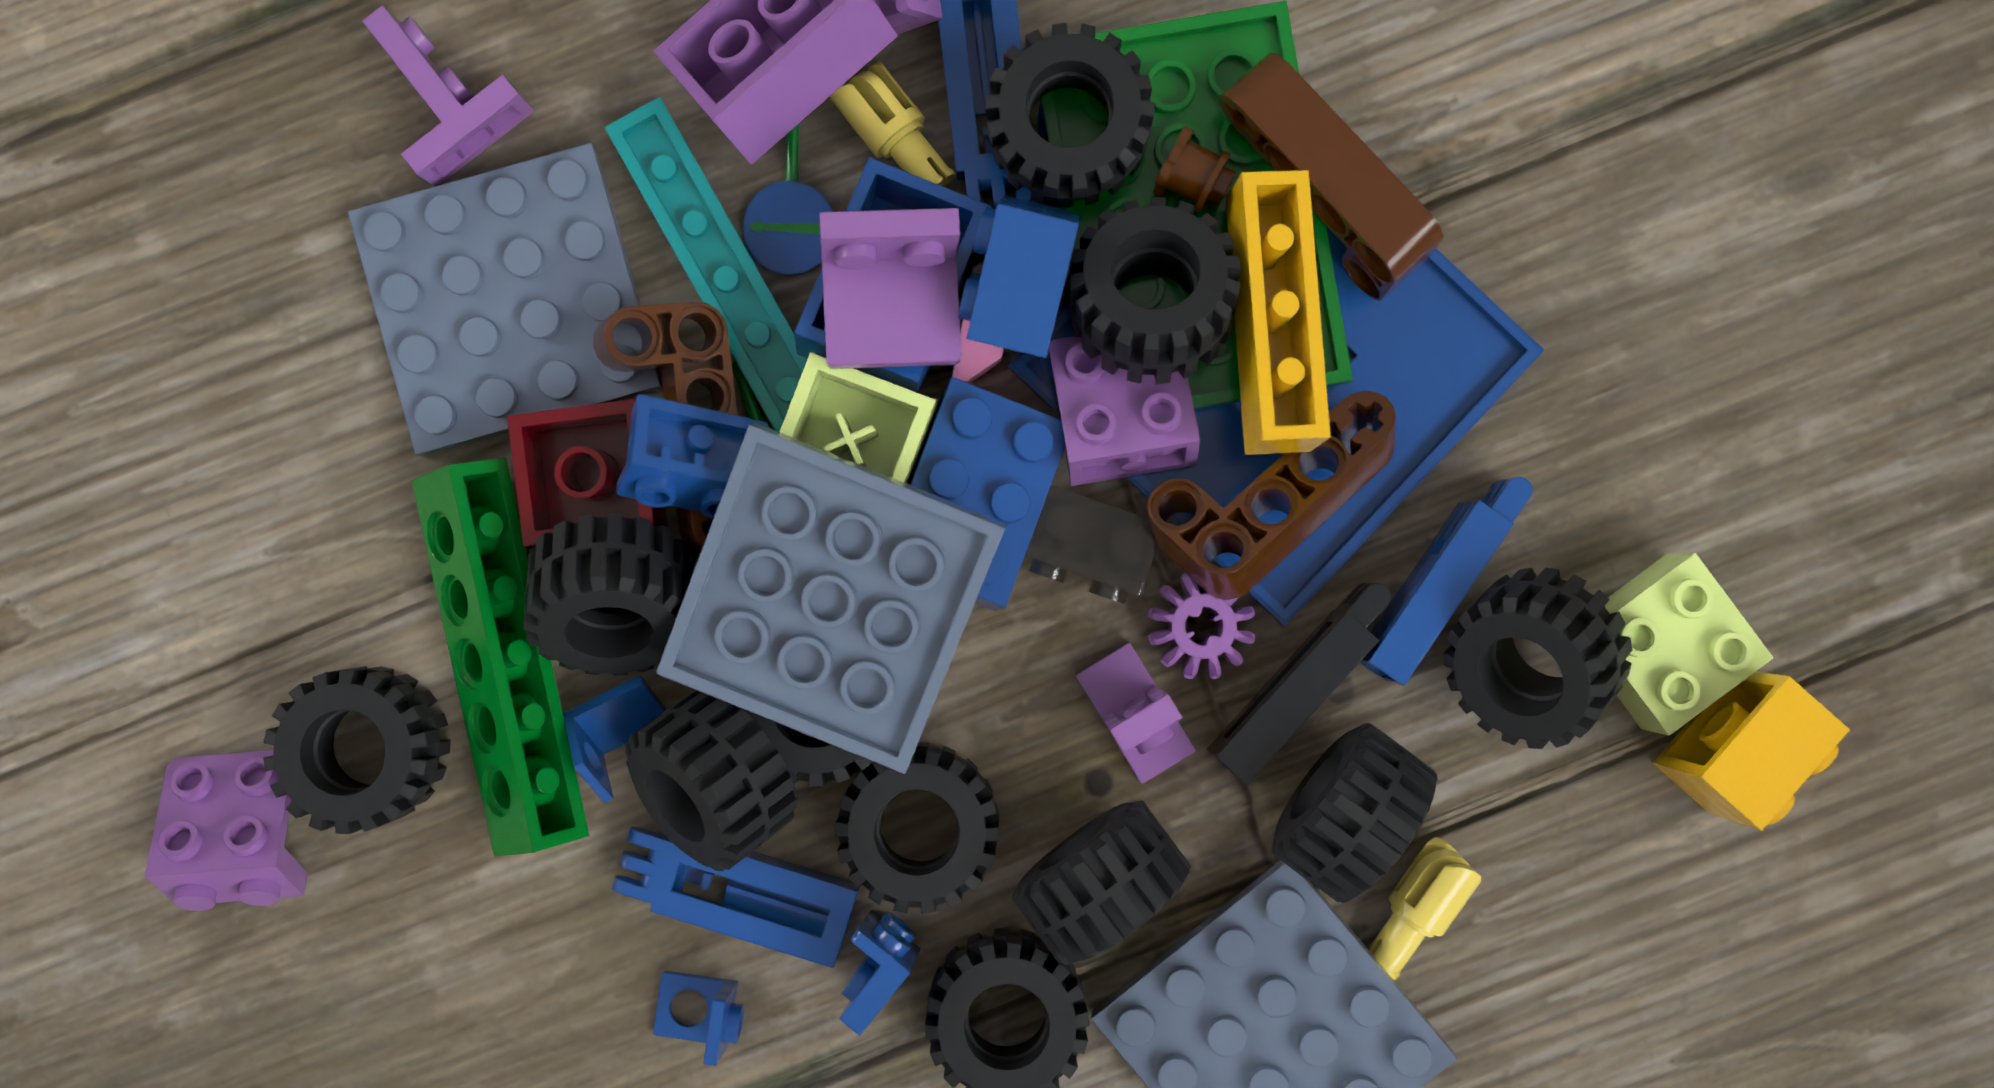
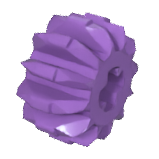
[1147,573,1255,679]

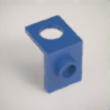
[563,676,667,803]
[653,971,744,1066]

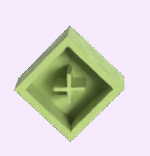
[780,352,937,484]
[1604,553,1774,736]

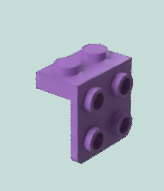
[145,750,307,911]

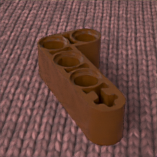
[1219,53,1443,301]
[593,302,738,554]
[1147,391,1396,600]

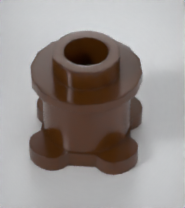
[1153,126,1236,213]

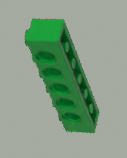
[411,458,590,857]

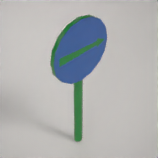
[742,124,834,276]

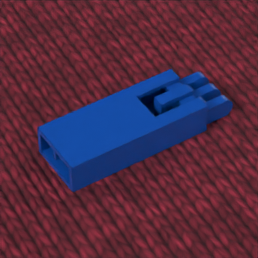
[938,0,1032,209]
[1359,477,1532,686]
[611,826,860,968]

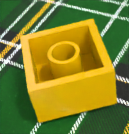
[1653,672,1850,831]

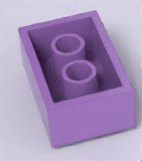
[653,0,898,165]

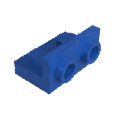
[616,394,768,519]
[839,910,921,1036]

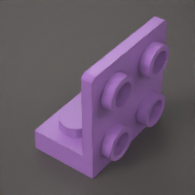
[819,208,962,369]
[1049,336,1200,486]

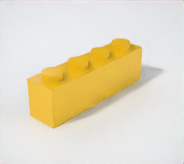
[1225,170,1331,455]

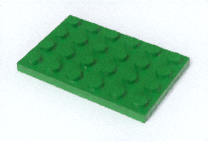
[1040,0,1353,410]

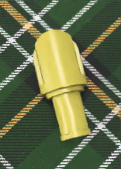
[830,60,956,187]
[1368,837,1481,980]

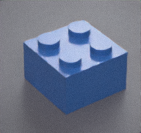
[958,195,1080,358]

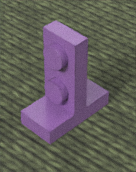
[362,5,535,187]
[1075,642,1196,784]

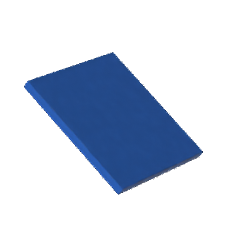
[1008,226,1544,626]

